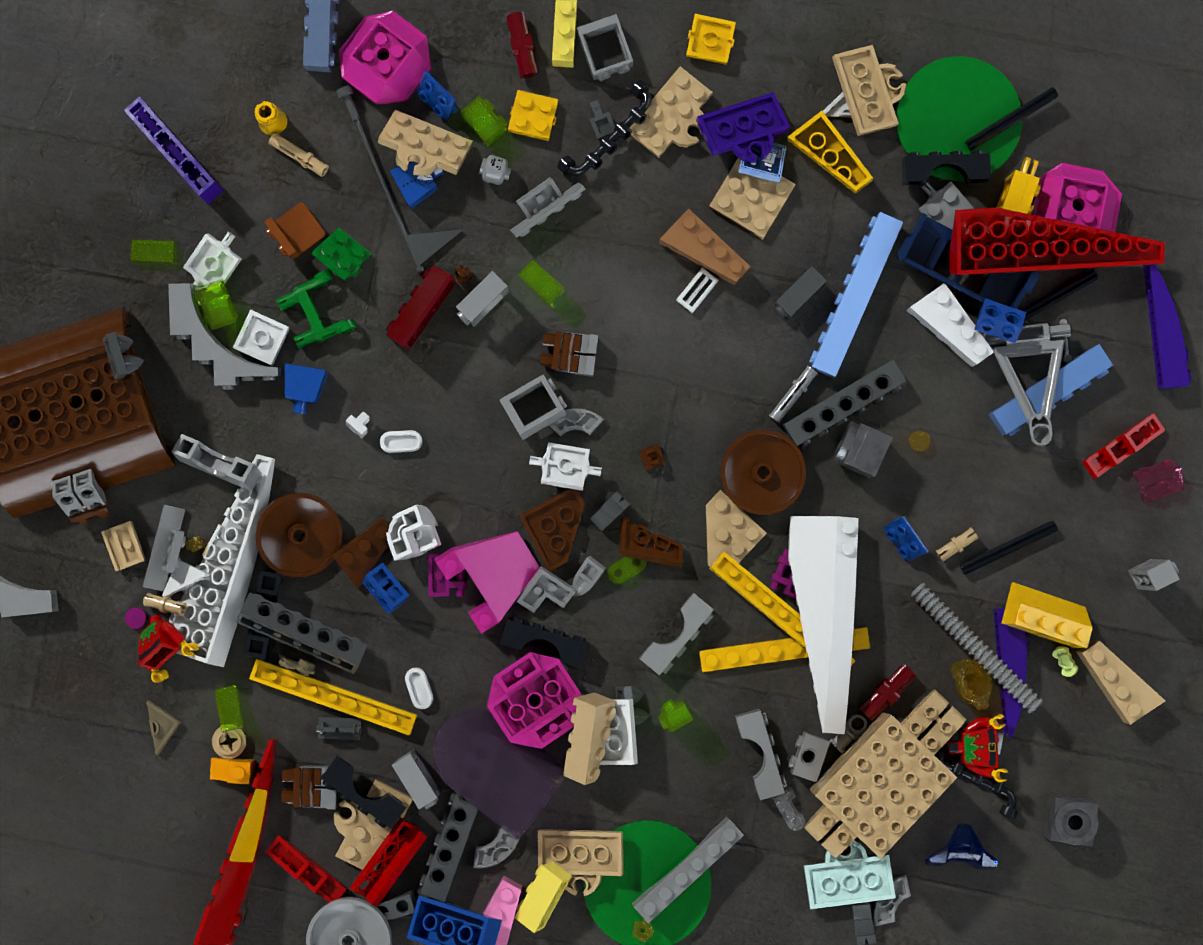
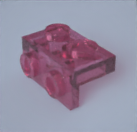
[1133,460,1184,503]

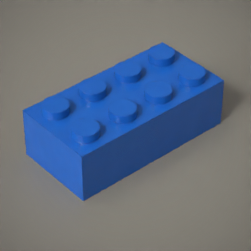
[407,895,502,945]

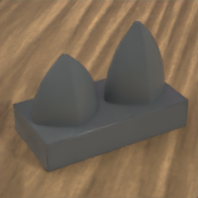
[103,332,144,380]
[615,685,649,726]

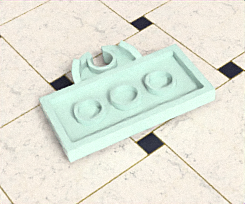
[804,840,896,909]

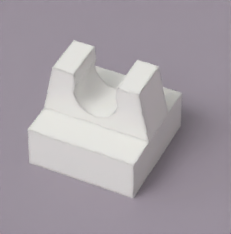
[346,412,370,439]

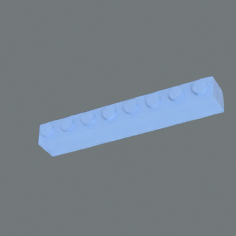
[809,212,903,378]

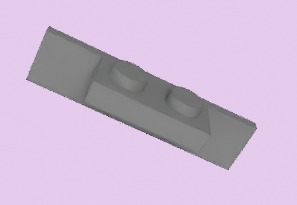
[510,177,586,238]
[143,504,186,592]

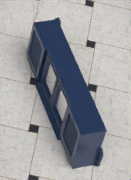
[896,213,1039,309]

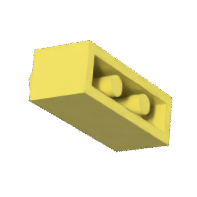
[552,0,577,68]
[515,861,572,933]

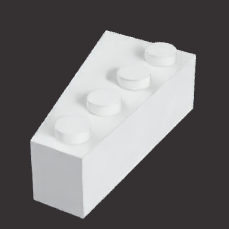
[906,283,994,367]

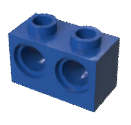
[974,298,1026,343]
[362,562,409,615]

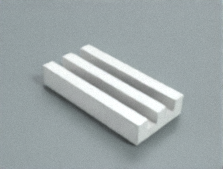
[676,267,719,314]

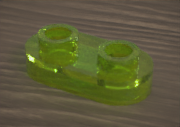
[608,557,647,584]

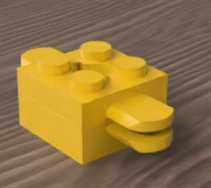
[996,157,1041,214]

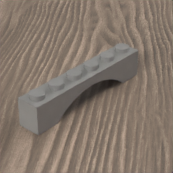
[632,817,744,923]

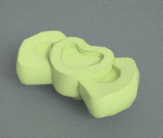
[1052,646,1078,677]

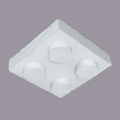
[233,310,290,366]

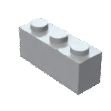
[1128,559,1180,591]

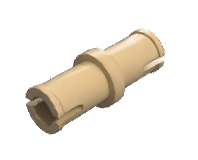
[936,527,979,562]
[143,593,187,616]

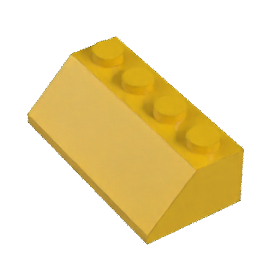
[1001,582,1092,648]

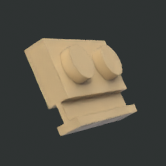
[101,521,147,571]

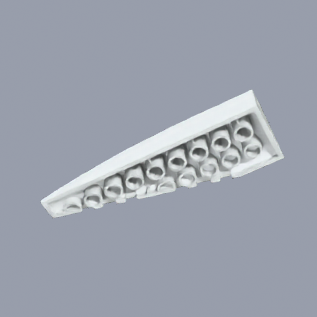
[169,454,275,667]
[788,516,858,734]

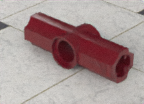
[507,12,538,79]
[858,663,917,721]

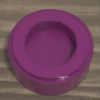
[125,607,148,629]

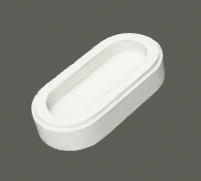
[380,430,423,453]
[405,667,433,709]

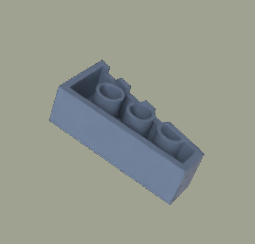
[303,0,340,72]

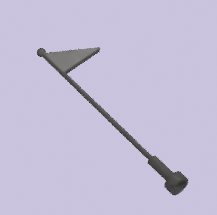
[336,85,462,274]

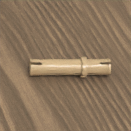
[268,133,329,177]

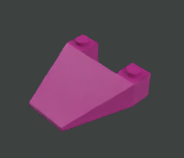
[434,531,540,634]

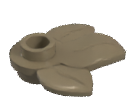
[279,654,316,676]

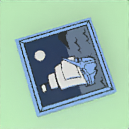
[738,143,786,183]

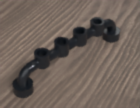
[557,80,651,175]
[934,751,1018,820]

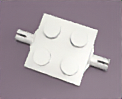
[183,232,242,295]
[529,442,602,491]

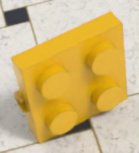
[686,14,736,65]
[508,90,558,141]

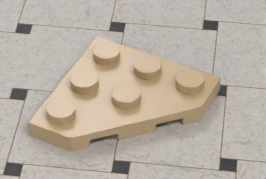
[705,490,767,567]

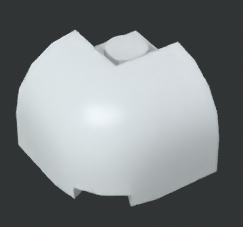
[386,505,441,560]

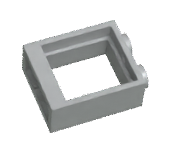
[577,14,633,81]
[456,271,510,327]
[500,374,567,440]
[392,749,441,809]

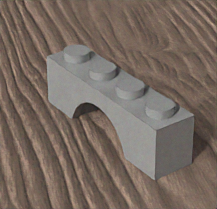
[172,434,262,492]
[639,593,714,675]
[735,709,787,800]

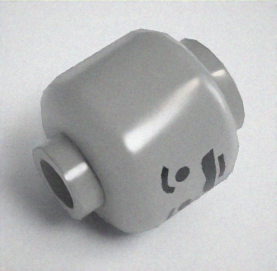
[479,155,511,185]

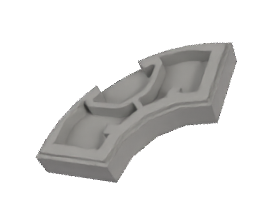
[548,409,604,437]
[473,828,521,868]
[873,874,911,927]

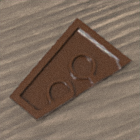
[619,516,683,568]
[332,517,389,589]

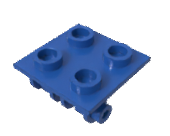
[416,70,458,122]
[882,517,929,562]

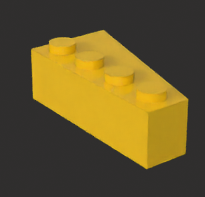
[788,111,873,194]

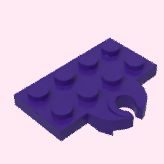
[696,92,790,163]

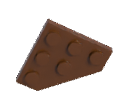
[519,489,585,571]

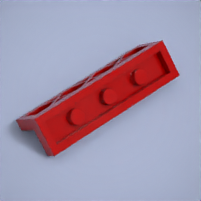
[350,817,427,907]

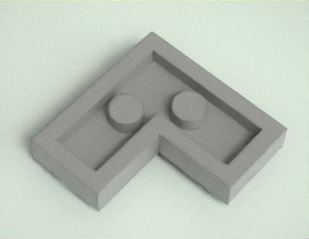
[516,566,576,613]

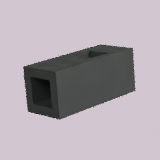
[774,266,827,319]

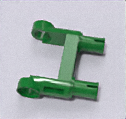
[276,269,357,349]

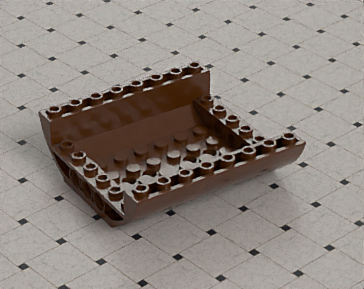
[0,306,176,519]

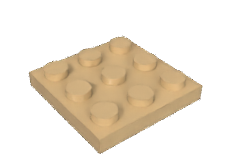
[709,158,796,239]

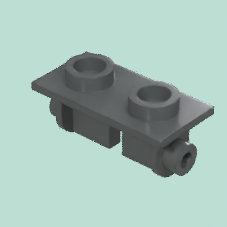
[316,717,361,740]

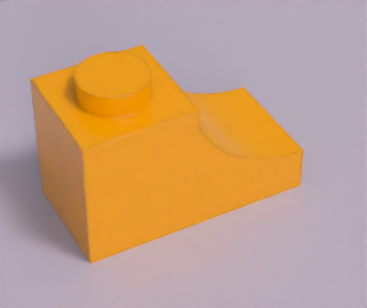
[210,757,255,784]

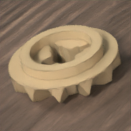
[212,724,247,759]

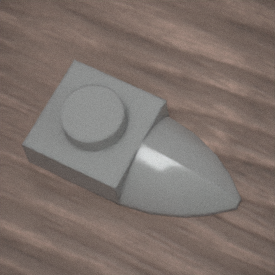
[572,556,606,597]

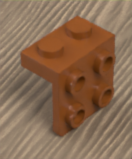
[264,202,326,260]

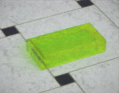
[131,240,176,263]
[215,685,244,733]

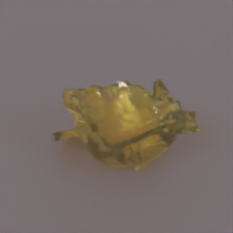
[951,659,993,710]

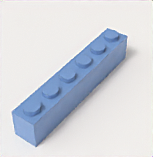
[988,344,1113,436]

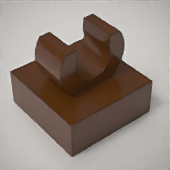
[638,444,666,471]

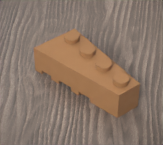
[659,209,751,285]

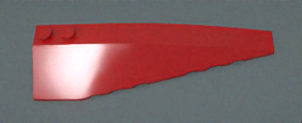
[949,208,1165,275]

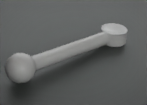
[1059,319,1072,363]

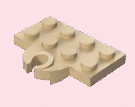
[832,45,906,136]
[630,66,713,158]
[378,110,473,177]
[334,779,413,871]
[538,829,624,896]

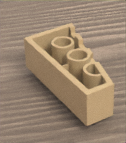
[1076,640,1165,725]
[563,693,616,785]

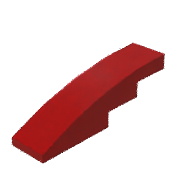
[1082,413,1165,479]
[265,835,348,903]

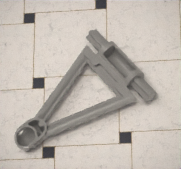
[983,323,1071,446]

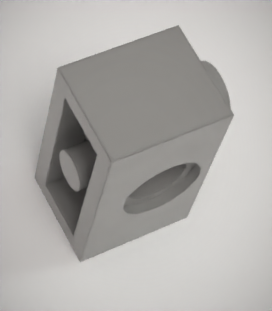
[788,731,830,782]

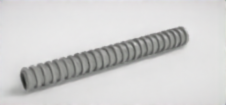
[911,583,1043,713]

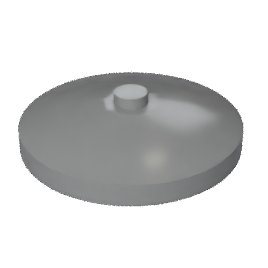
[306,897,392,945]

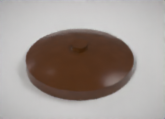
[720,430,806,515]
[255,492,342,578]

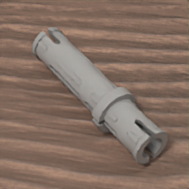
[769,366,818,424]

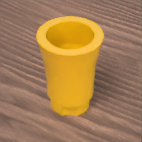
[255,101,287,136]

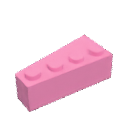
[483,875,522,945]

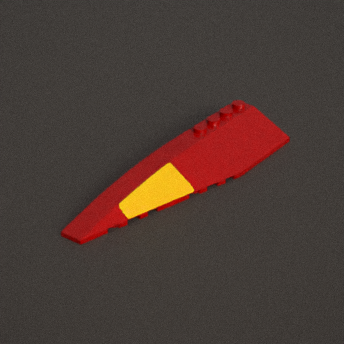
[193,738,277,945]

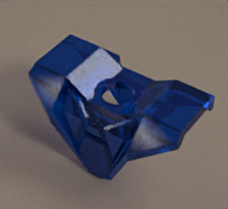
[925,824,998,870]

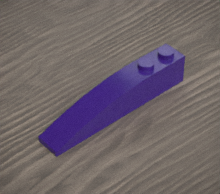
[124,96,224,204]
[1143,264,1191,390]
[993,608,1029,738]

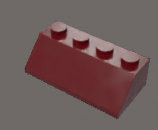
[386,265,457,351]

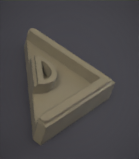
[146,700,181,755]

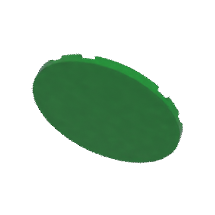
[896,56,1022,183]
[584,820,711,945]

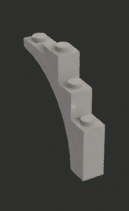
[168,283,281,390]
[0,576,59,617]

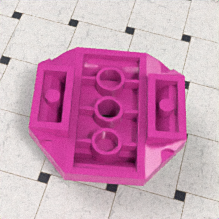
[339,11,432,104]
[1031,163,1122,232]
[486,652,582,749]

